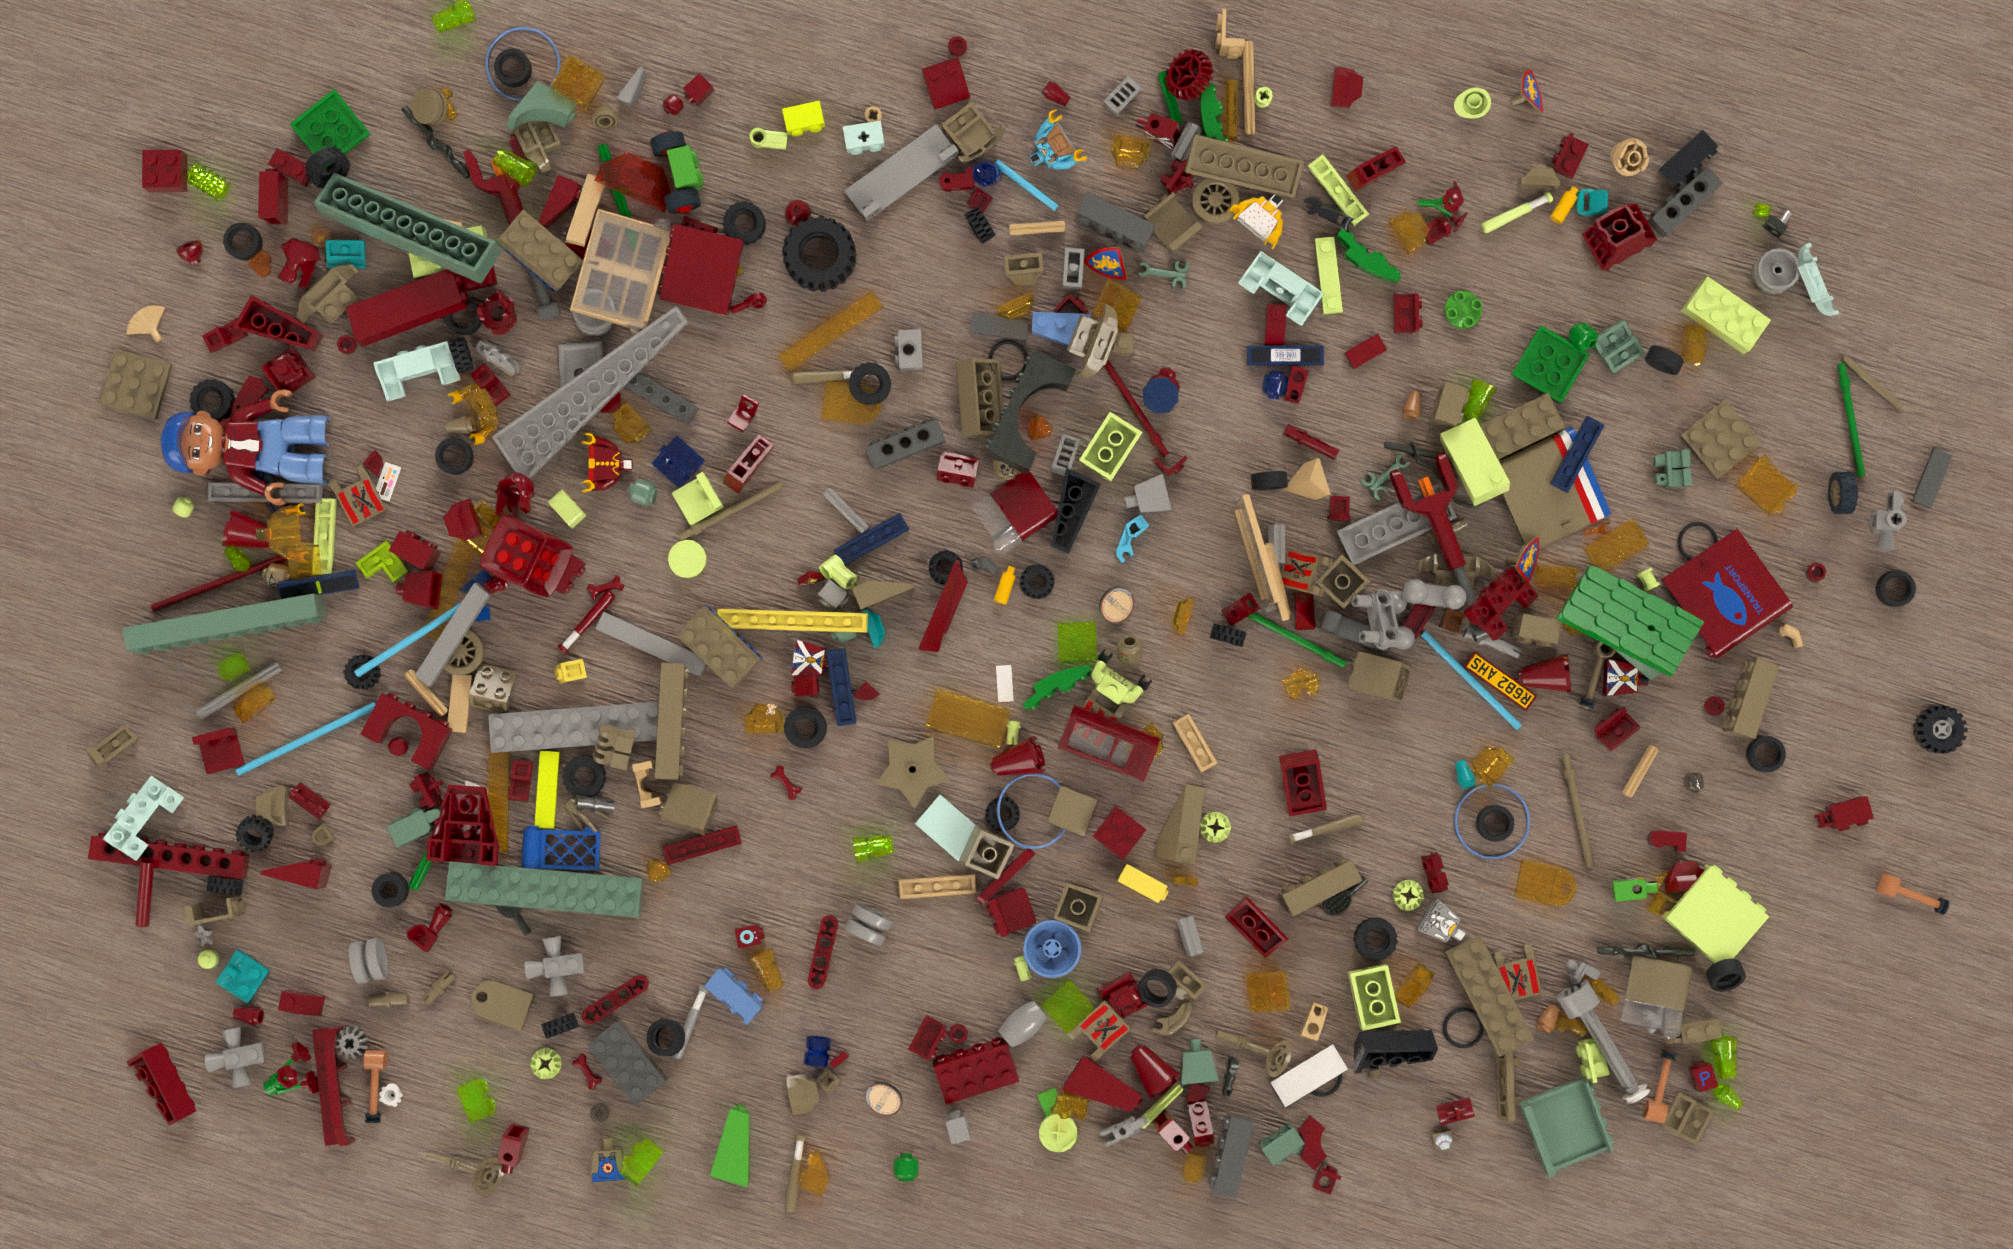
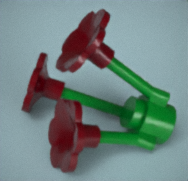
[263,1042,319,1096]

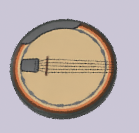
[1099,586,1135,624]
[865,1082,903,1116]

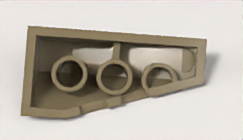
[1155,785,1205,864]

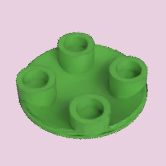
[1444,291,1482,329]

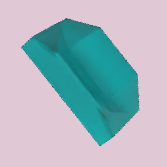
[862,609,886,648]

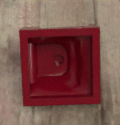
[261,345,316,399]
[1096,971,1148,1019]

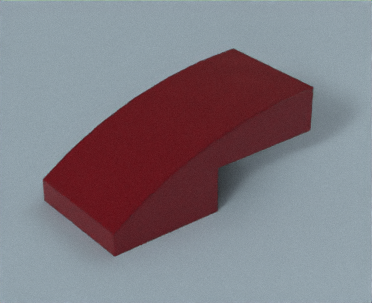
[202,318,249,353]
[470,363,511,407]
[508,760,533,803]

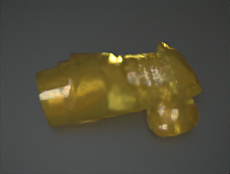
[440,87,458,120]
[1591,979,1620,1006]
[1555,1015,1588,1038]

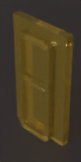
[1584,519,1649,571]
[287,543,322,580]

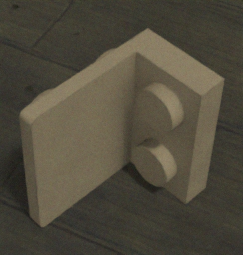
[469,663,517,714]

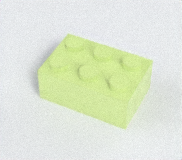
[1078,412,1142,483]
[1347,963,1401,1031]

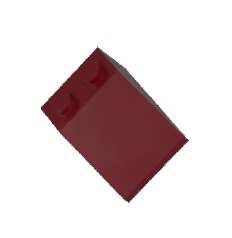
[1278,749,1327,817]
[260,858,332,889]

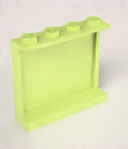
[1661,864,1769,963]

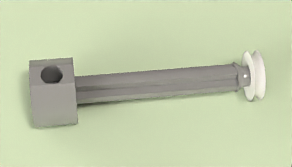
[1557,979,1650,1105]

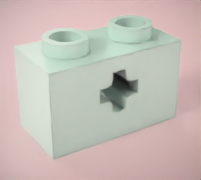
[843,121,885,155]

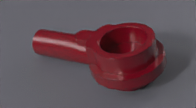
[730,292,767,314]

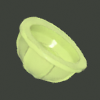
[1454,87,1491,118]

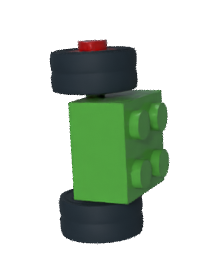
[650,131,704,214]

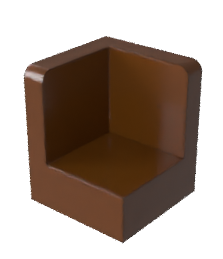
[1439,608,1465,634]

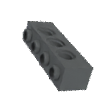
[1647,167,1723,238]
[624,373,699,425]
[866,418,946,471]

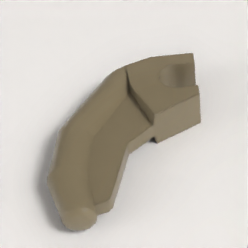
[1152,1001,1192,1035]

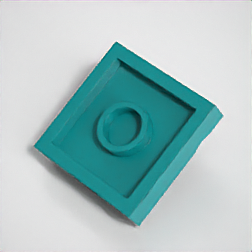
[215,949,271,1003]

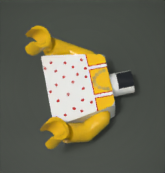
[1228,194,1283,249]

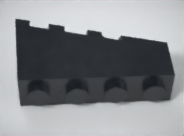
[1051,468,1101,555]
[1354,1029,1438,1074]

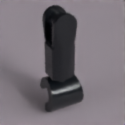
[1303,196,1354,230]

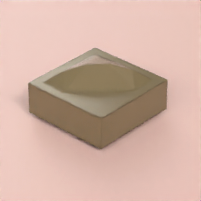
[815,1067,842,1095]

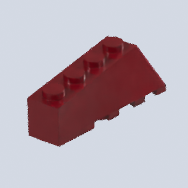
[233,295,324,352]
[126,1042,196,1126]

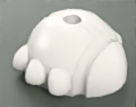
[379,1084,403,1107]

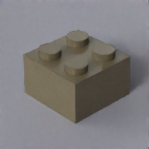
[1429,382,1469,429]
[1313,555,1370,610]
[1512,613,1561,648]
[959,825,1015,879]
[1053,882,1103,933]

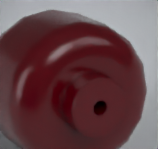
[663,94,684,115]

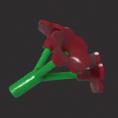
[1418,181,1468,232]

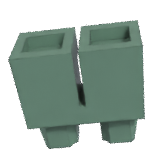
[1653,449,1692,488]

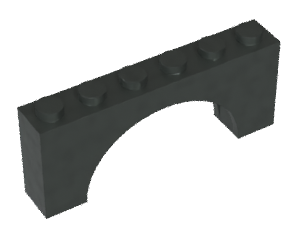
[985,350,1076,475]

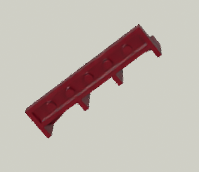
[312,1026,356,1146]

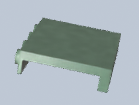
[1518,1077,1614,1178]

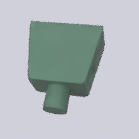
[1180,1038,1219,1085]

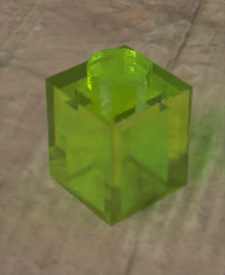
[217,653,251,681]

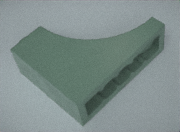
[506,81,577,131]

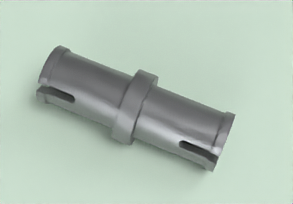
[574,795,615,813]

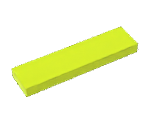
[534,751,560,829]

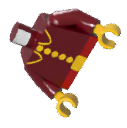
[580,433,633,493]

